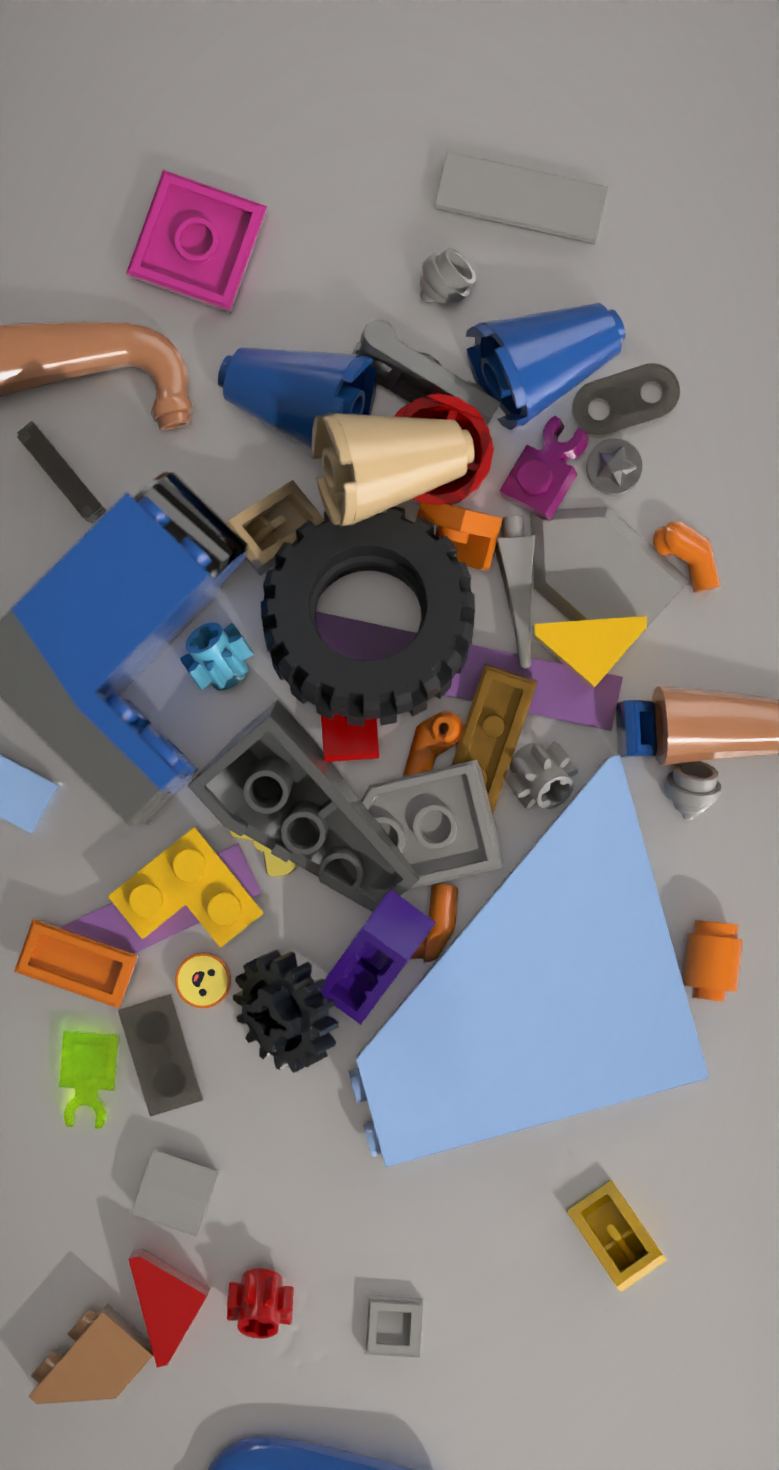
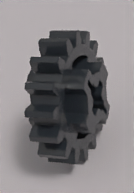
[233,949,339,1072]

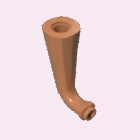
[0,321,193,431]
[652,686,779,765]

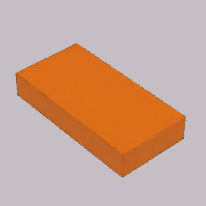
[14,918,139,1009]

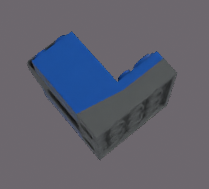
[0,472,249,824]

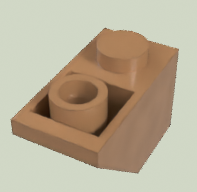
[28,1303,153,1404]

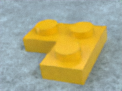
[108,826,265,948]

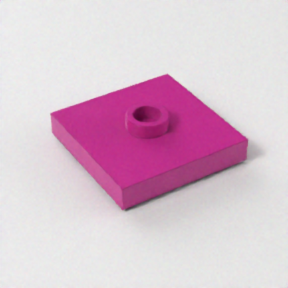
[126,170,267,313]

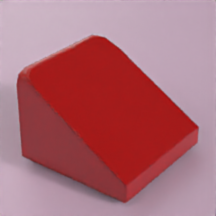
[321,714,379,762]

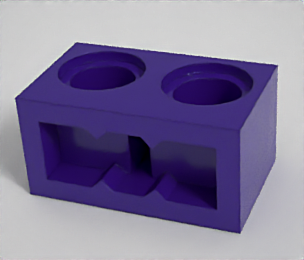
[321,889,436,1025]

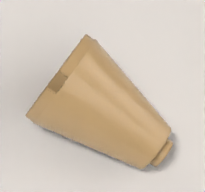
[312,413,474,526]

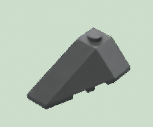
[188,700,420,912]

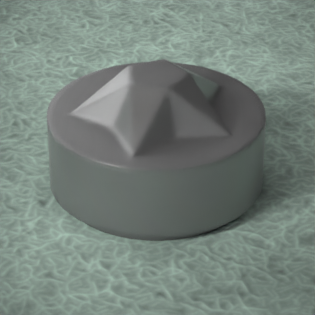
[586,438,642,495]

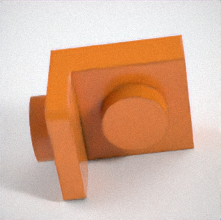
[416,503,503,571]

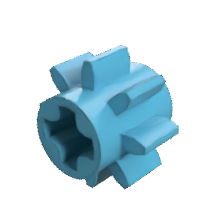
[180,622,254,690]

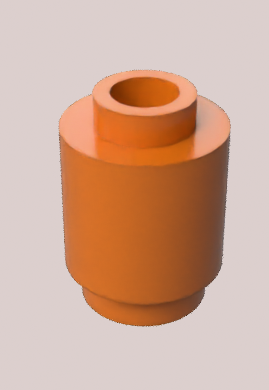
[682,920,743,1001]

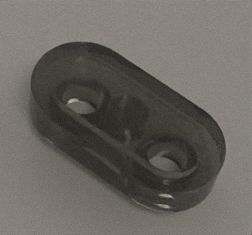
[571,363,680,438]

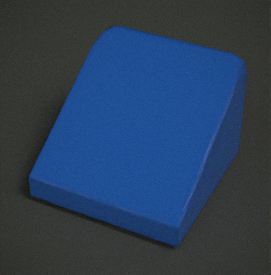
[616,700,657,758]

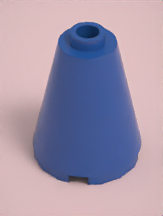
[466,303,626,430]
[218,347,378,451]

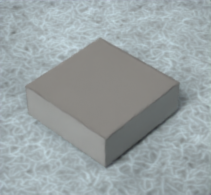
[364,1296,423,1357]

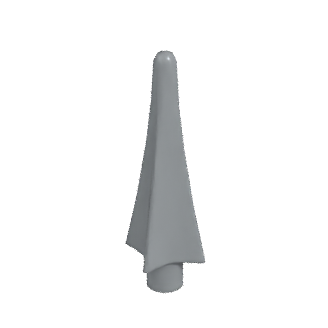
[495,516,535,669]

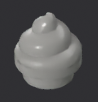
[420,248,476,304]
[665,761,721,820]

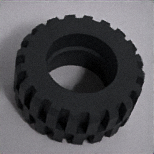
[261,506,475,726]

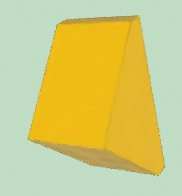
[532,616,647,689]
[566,1180,667,1292]

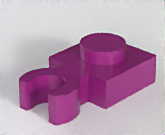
[499,416,589,521]

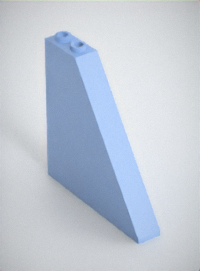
[349,755,709,1167]

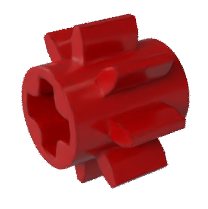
[226,1268,294,1339]

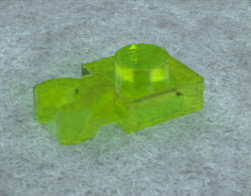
[59,1030,120,1129]

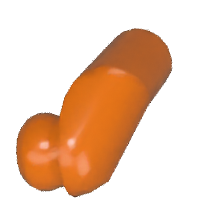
[653,521,721,593]
[403,711,464,776]
[410,884,459,963]

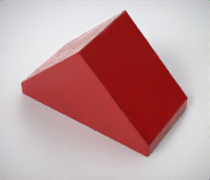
[128,1249,210,1368]

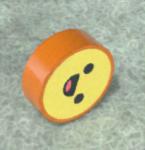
[175,952,231,1008]

